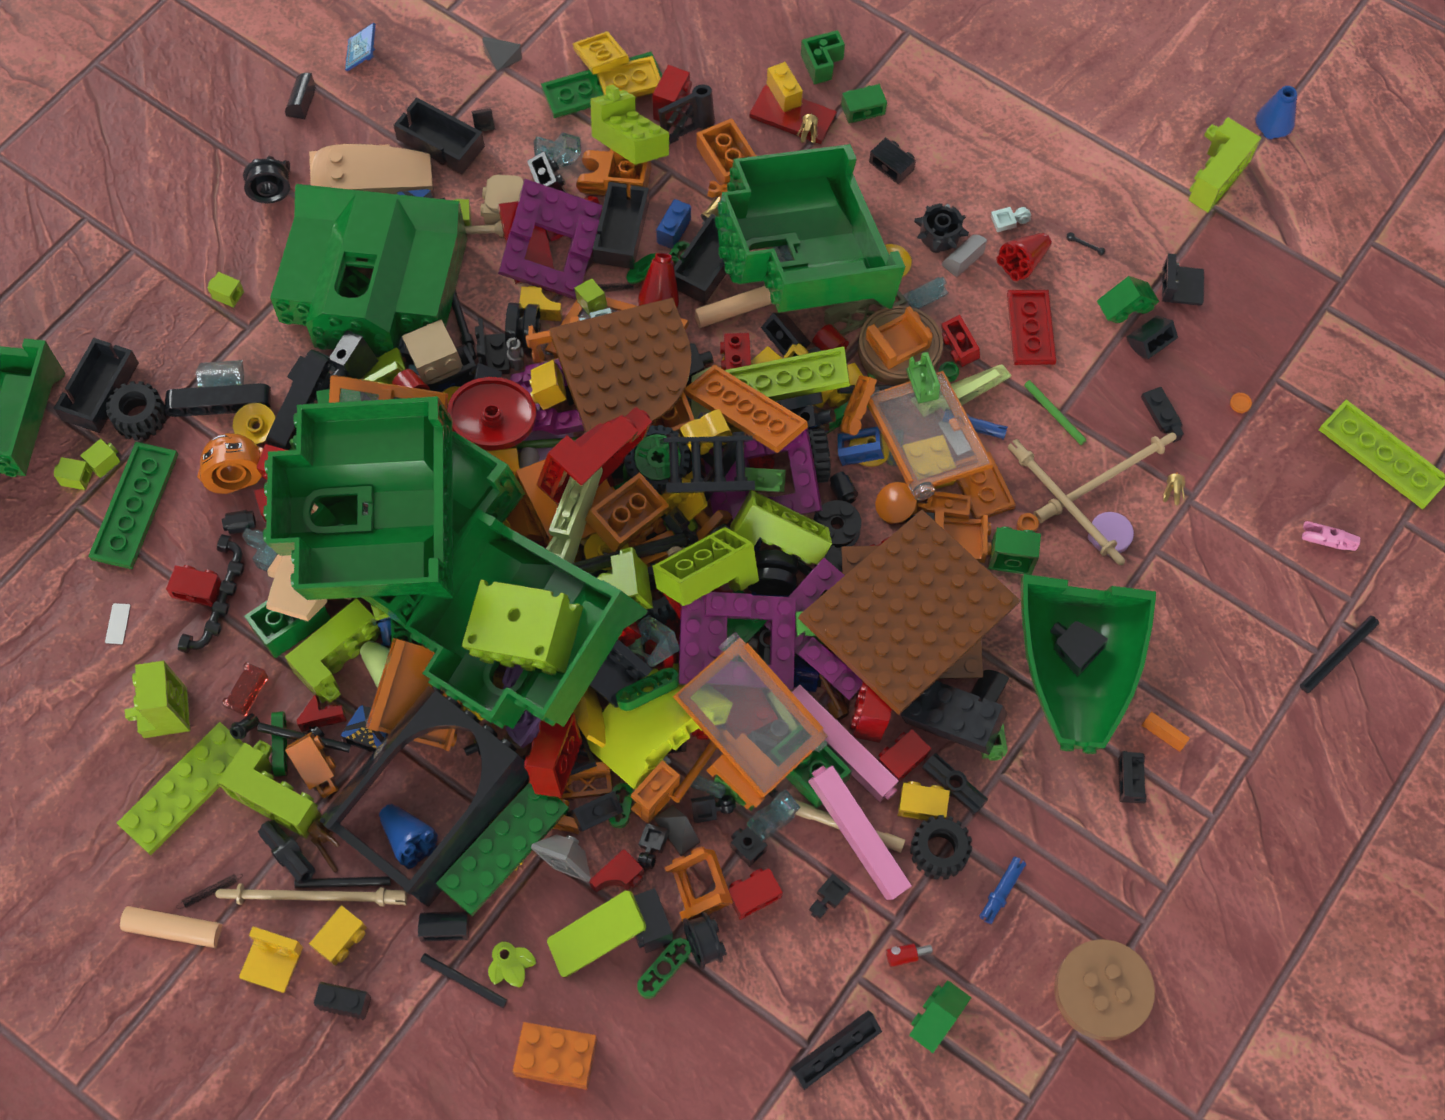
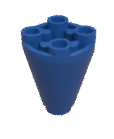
[1255,86,1297,139]
[379,804,438,869]

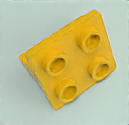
[661,471,707,521]

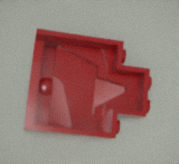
[536,407,653,505]

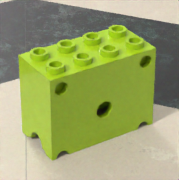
[462,580,583,675]

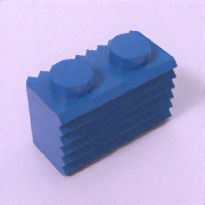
[656,199,691,249]

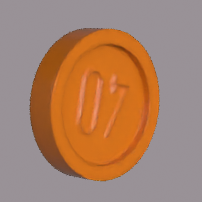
[1230,393,1252,413]

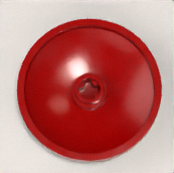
[447,377,536,451]

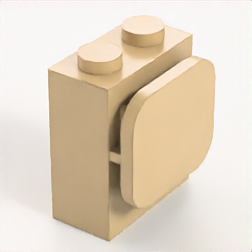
[480,175,535,225]
[402,320,463,384]

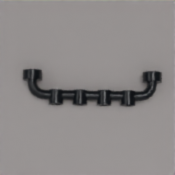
[178,534,245,653]

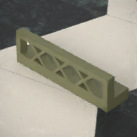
[824,289,907,336]

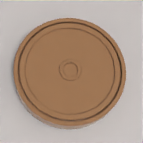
[858,305,943,385]
[1054,939,1155,1041]

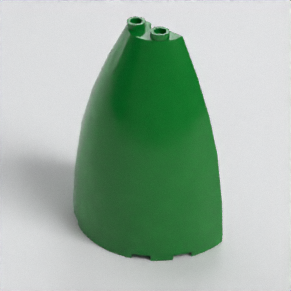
[1021,574,1156,754]

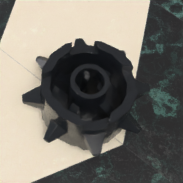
[914,203,969,253]

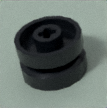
[505,302,541,350]
[748,550,799,595]

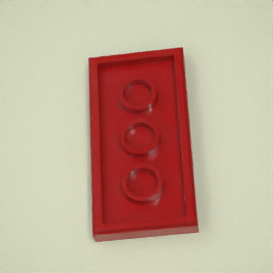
[749,85,837,145]
[498,201,554,285]
[1007,290,1056,365]

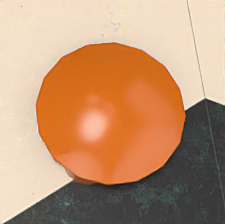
[875,482,917,524]

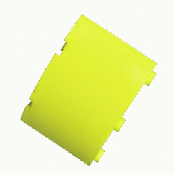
[587,663,732,789]

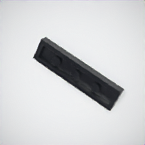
[790,1010,882,1090]

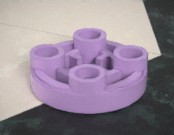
[1088,512,1134,556]

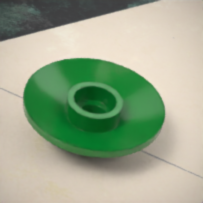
[626,253,656,284]

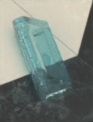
[626,615,680,667]

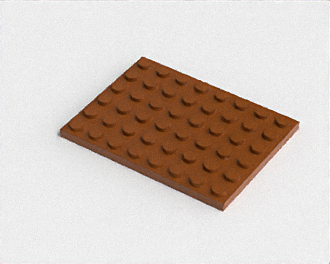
[798,510,1021,715]

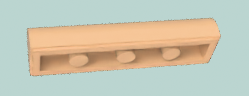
[694,286,772,328]
[120,906,223,948]

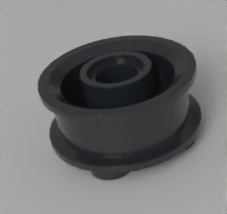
[243,159,290,204]
[813,500,861,551]
[683,911,727,970]

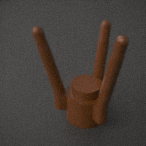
[809,673,850,721]
[308,819,340,872]

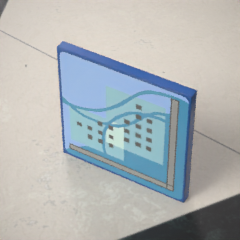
[345,23,376,72]

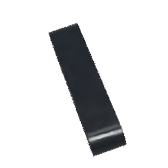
[266,350,332,450]
[165,383,271,417]

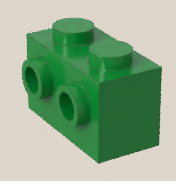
[841,84,887,124]

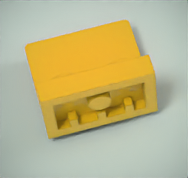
[239,927,303,993]

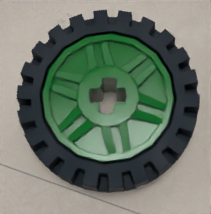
[624,425,690,492]

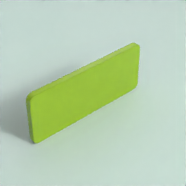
[547,891,646,977]

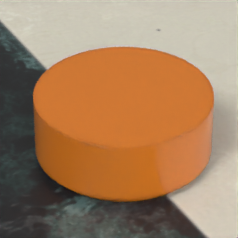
[1016,513,1039,533]

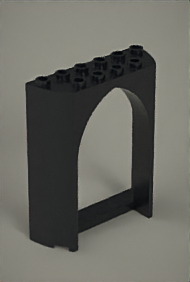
[319,686,529,907]

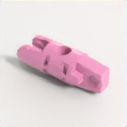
[1302,521,1360,551]

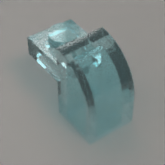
[533,132,581,168]
[242,528,278,572]
[747,789,801,841]

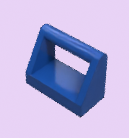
[838,426,884,466]

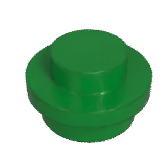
[938,361,959,382]

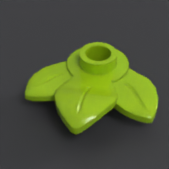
[488,942,536,987]

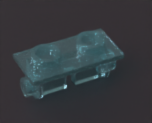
[903,277,948,309]

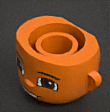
[197,433,263,494]

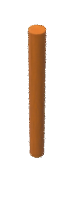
[671,729,725,803]

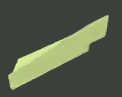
[911,365,1012,418]
[546,467,603,563]

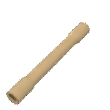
[790,800,905,853]

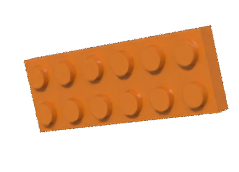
[684,364,808,453]

